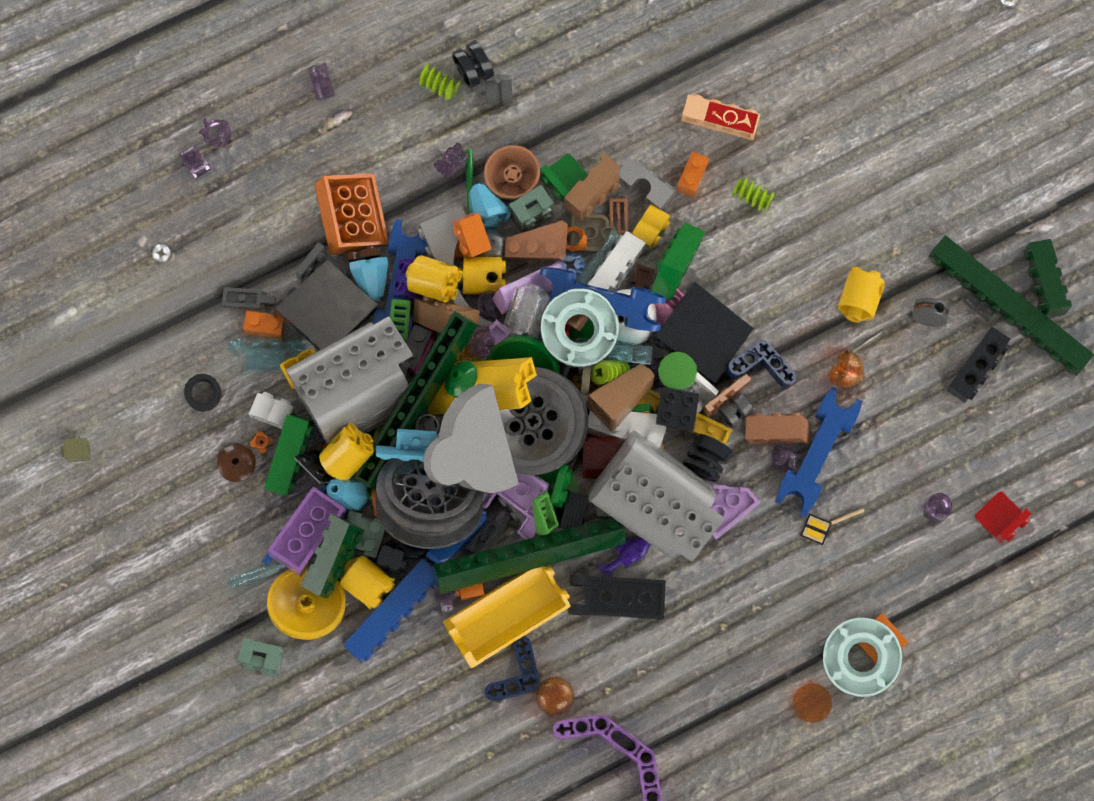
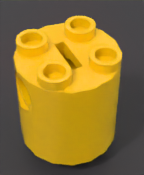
[406,255,462,303]
[458,257,506,295]
[838,267,885,323]
[319,423,374,481]
[340,555,396,610]

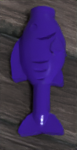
[597,537,651,577]

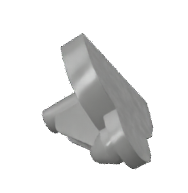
[423,383,519,493]

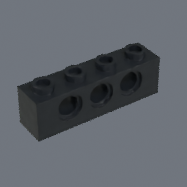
[946,326,1011,403]

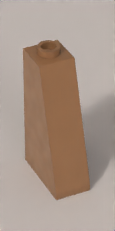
[587,363,654,432]

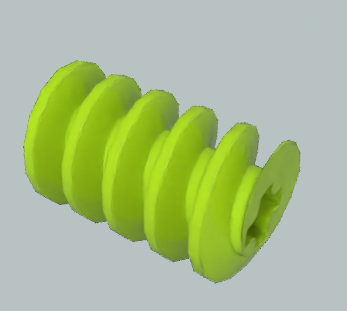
[419,63,461,101]
[732,177,775,212]
[590,360,630,385]

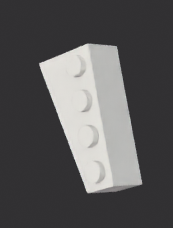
[587,231,646,291]
[587,410,667,448]

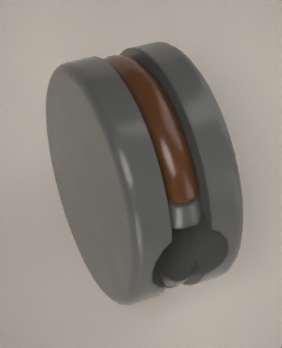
[912,298,949,327]

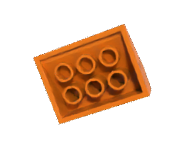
[315,174,389,255]

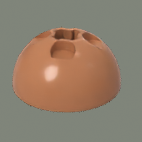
[484,145,540,200]

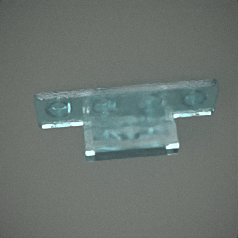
[575,338,653,364]
[227,339,305,370]

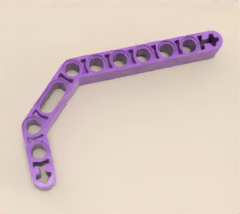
[553,715,662,801]

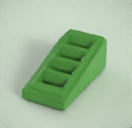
[390,299,411,341]
[532,491,559,535]

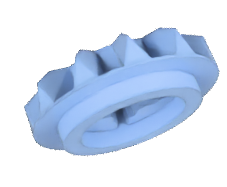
[560,251,585,280]

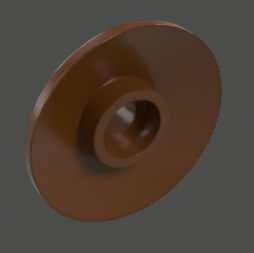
[217,444,256,482]

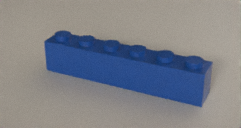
[343,558,436,663]

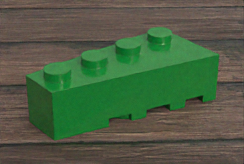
[651,222,706,301]
[264,414,314,496]

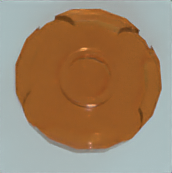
[793,683,832,723]

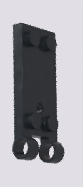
[568,575,666,620]

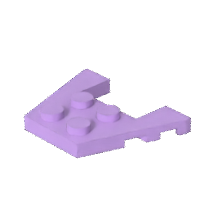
[483,473,549,540]

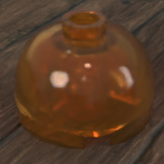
[829,350,865,389]
[536,677,575,716]

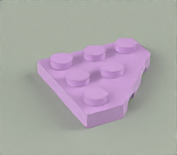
[693,484,761,540]

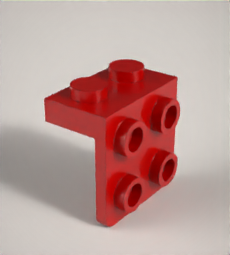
[975,491,1032,544]

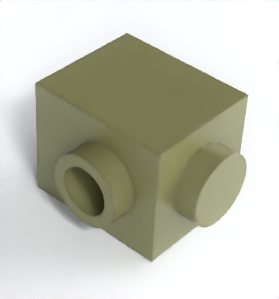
[61,436,91,463]

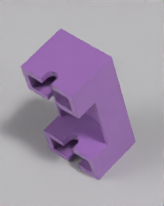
[268,487,346,577]

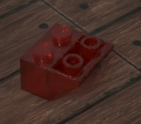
[583,437,622,479]

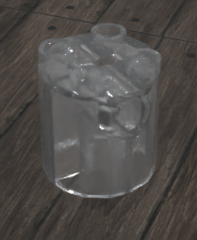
[503,283,551,339]

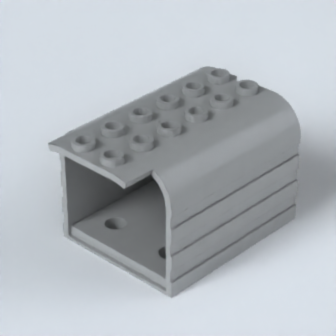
[286,316,413,445]
[588,429,724,562]

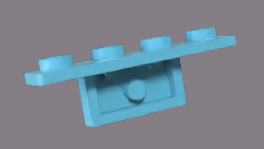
[376,429,437,462]

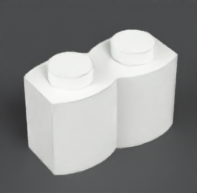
[249,392,294,429]

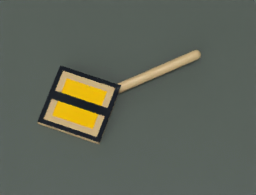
[800,509,864,545]

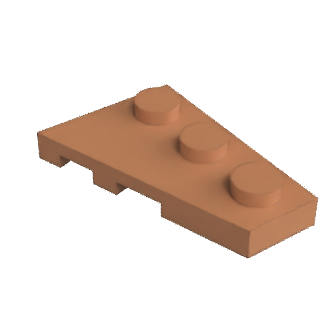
[702,374,751,418]

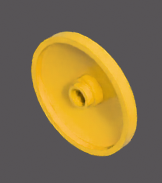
[267,569,346,640]

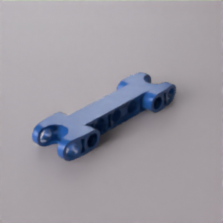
[373,219,428,343]
[535,267,666,331]
[775,387,863,517]

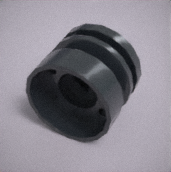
[682,434,733,482]

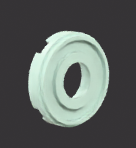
[541,289,619,367]
[823,618,902,697]

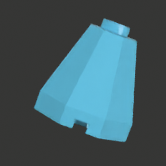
[469,183,511,230]
[349,257,388,302]
[326,474,369,515]

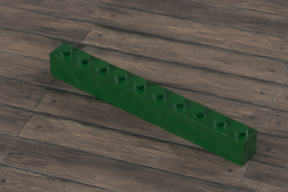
[928,235,1094,376]
[354,311,479,489]
[433,517,626,594]

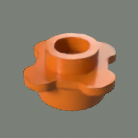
[250,431,273,454]

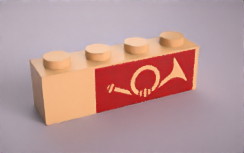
[681,94,760,140]

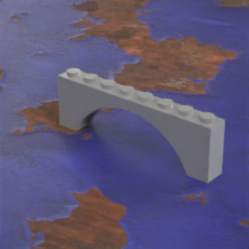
[418,206,518,362]

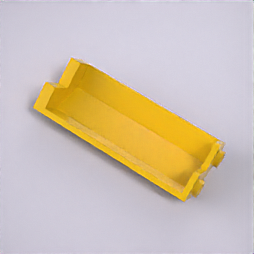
[427,357,537,415]
[442,565,571,668]

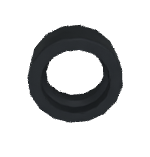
[184,373,222,412]

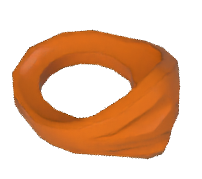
[566,226,587,252]

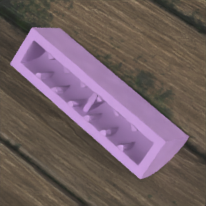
[492,261,563,314]

